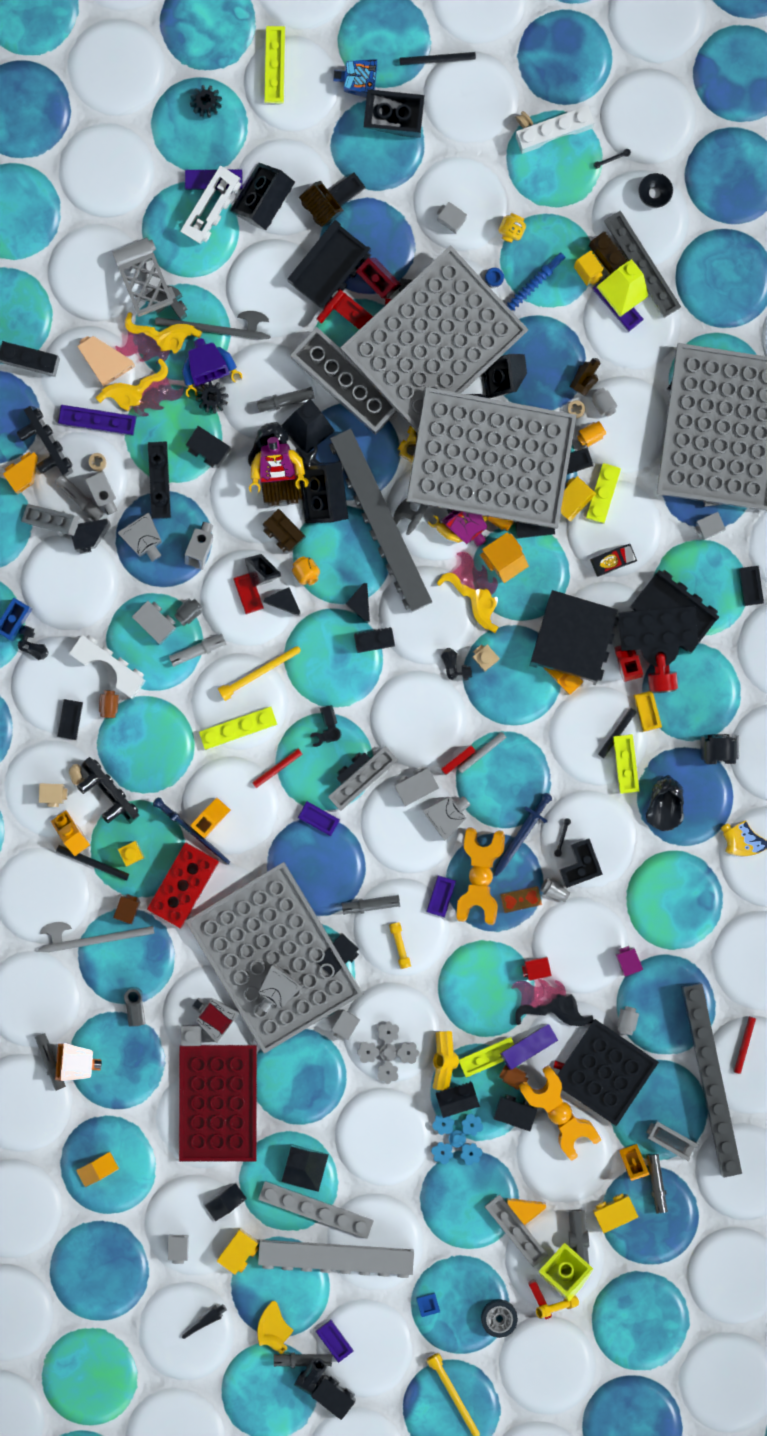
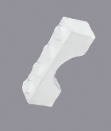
[515,105,595,154]
[69,635,146,699]

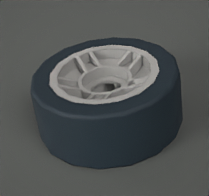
[481,1299,518,1338]

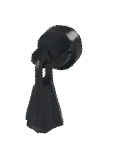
[18,625,49,660]
[441,648,472,681]

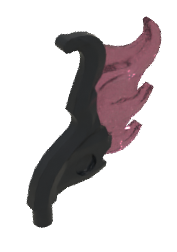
[511,979,594,1026]

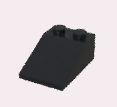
[364,89,425,138]

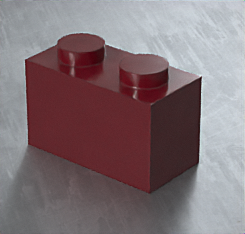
[356,258,402,299]

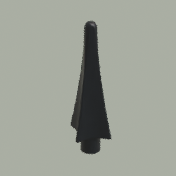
[182,1304,227,1339]

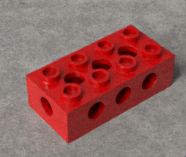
[147,842,220,929]

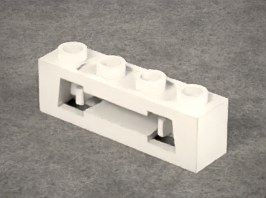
[181,166,241,244]

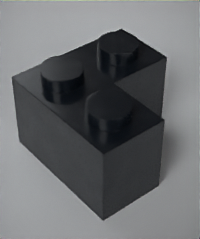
[559,838,603,888]

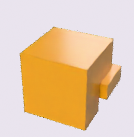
[480,532,529,583]

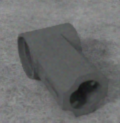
[124,987,146,1027]

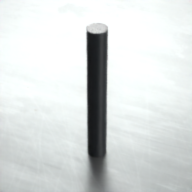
[598,708,637,759]

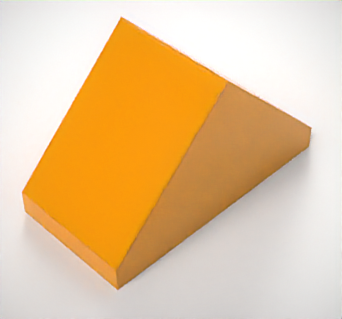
[619,1144,649,1181]
[76,1152,119,1187]
[507,1198,546,1225]

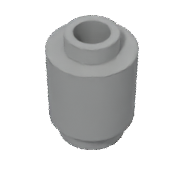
[591,388,618,417]
[616,1006,639,1035]

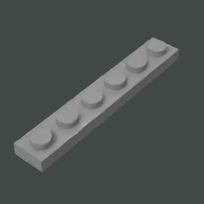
[258,1181,374,1239]

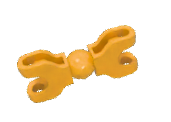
[457,827,505,925]
[519,1065,601,1161]

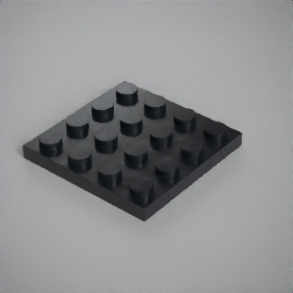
[557,1019,659,1126]

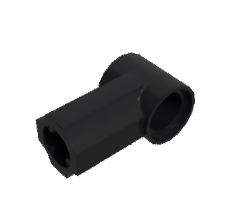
[294,1358,327,1395]

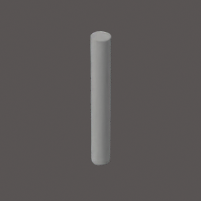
[457,732,507,773]

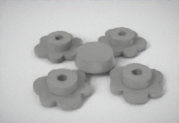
[357,1021,419,1084]

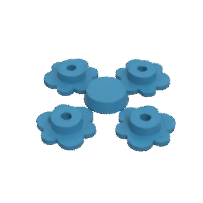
[431,1114,483,1165]

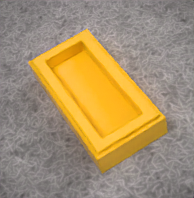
[633,691,662,732]

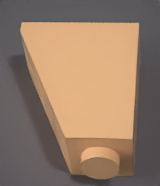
[77,336,136,387]

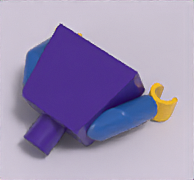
[182,338,243,398]

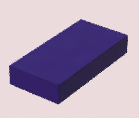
[297,801,340,836]
[426,875,456,918]
[315,1319,354,1363]

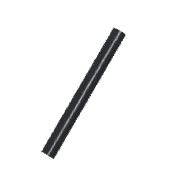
[400,52,476,65]
[56,845,130,881]

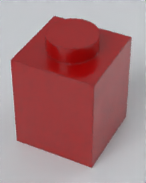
[522,956,552,981]

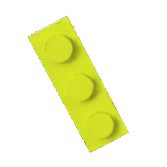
[586,463,621,524]
[613,734,639,794]
[459,1037,514,1078]

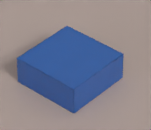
[416,1293,440,1317]

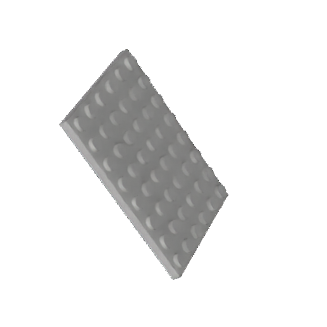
[340,245,528,433]
[656,343,767,511]
[406,387,577,529]
[185,862,363,1054]

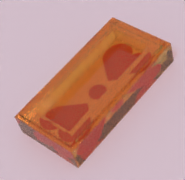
[500,886,542,913]

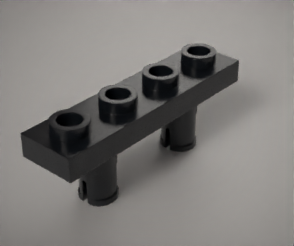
[17,406,73,476]
[148,441,171,519]
[77,757,139,824]

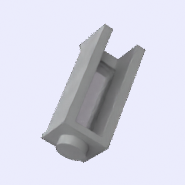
[646,1120,698,1162]

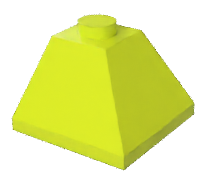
[597,259,648,317]

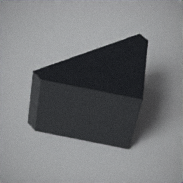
[245,554,281,587]
[346,583,370,623]
[263,587,301,617]
[204,1183,247,1221]

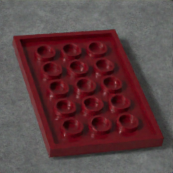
[179,1045,257,1162]

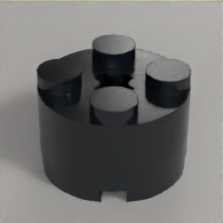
[700,734,739,764]

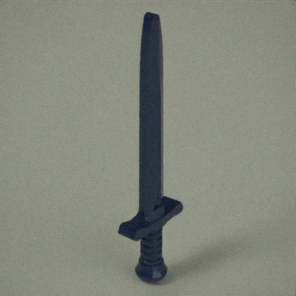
[494,793,552,876]
[153,797,231,865]

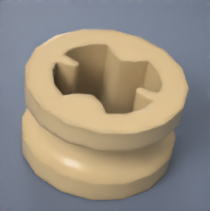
[515,111,533,129]
[568,400,585,419]
[89,453,107,471]

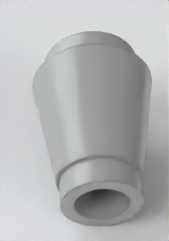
[540,877,570,902]

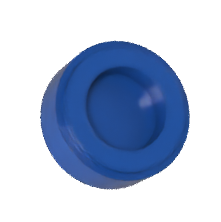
[485,268,504,288]

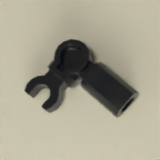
[310,705,342,747]

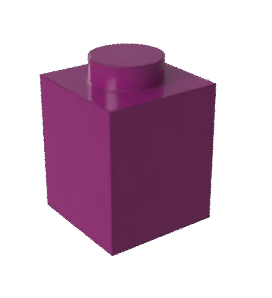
[615,946,643,977]

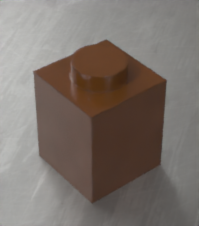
[113,894,141,924]

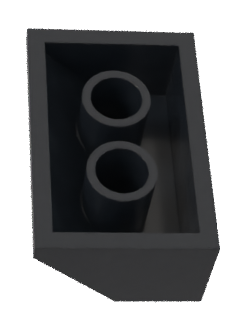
[230,163,295,230]
[300,462,349,523]

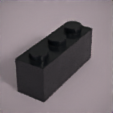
[0,341,60,377]

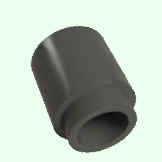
[174,598,202,626]

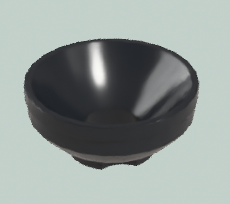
[638,173,673,208]

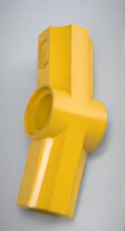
[433,1031,459,1091]

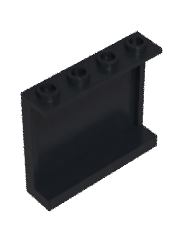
[529,590,619,685]

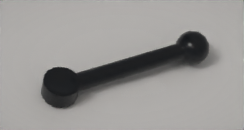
[594,149,631,169]
[554,818,571,857]

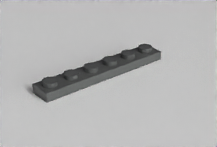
[604,210,681,318]

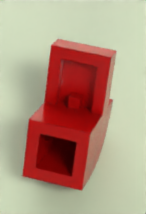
[614,645,643,682]

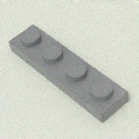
[21,504,80,536]
[328,746,398,811]
[485,1194,548,1267]

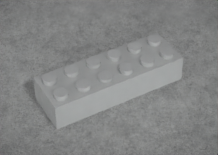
[291,327,397,435]

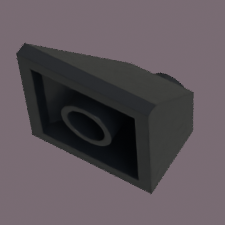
[483,354,527,399]
[281,399,335,453]
[71,519,111,554]
[282,1144,329,1192]

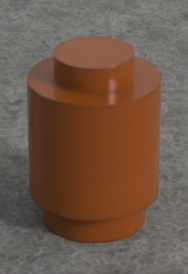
[99,690,119,718]
[499,1065,529,1090]

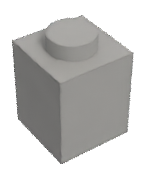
[437,202,467,234]
[694,512,726,540]
[332,1010,360,1041]
[181,1025,202,1046]
[168,1235,189,1264]

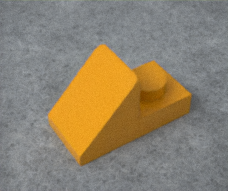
[543,667,584,695]

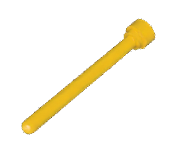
[217,646,301,701]
[426,1353,480,1436]

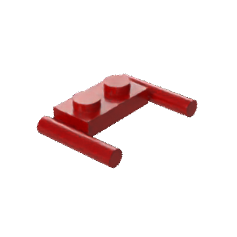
[316,289,374,330]

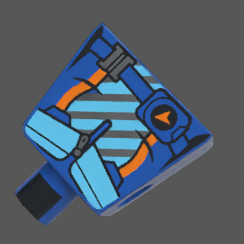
[333,59,377,98]

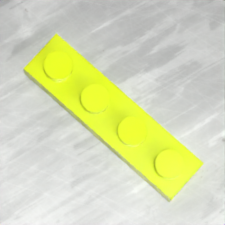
[265,26,285,104]
[199,707,278,750]

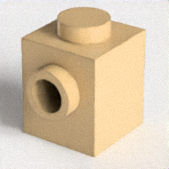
[472,644,500,672]
[39,783,68,807]

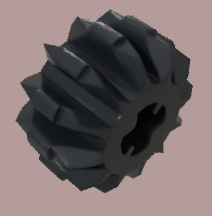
[190,85,222,118]
[196,381,229,414]

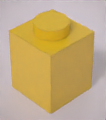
[118,841,145,867]

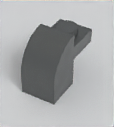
[145,285,188,320]

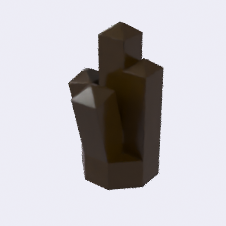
[569,358,601,396]

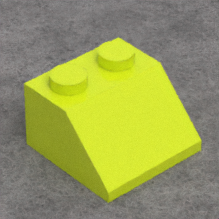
[539,1243,593,1301]

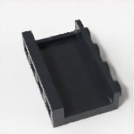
[287,220,371,310]
[630,570,719,654]

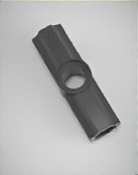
[568,1209,589,1264]

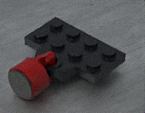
[618,606,699,693]

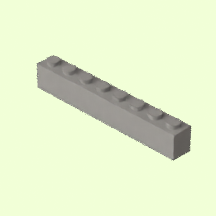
[258,1239,414,1278]

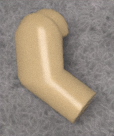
[69,764,84,785]

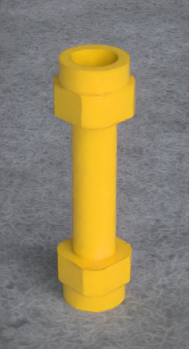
[389,922,412,969]
[536,1295,579,1319]

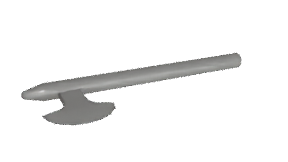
[38,922,155,952]

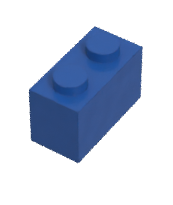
[0,598,32,641]

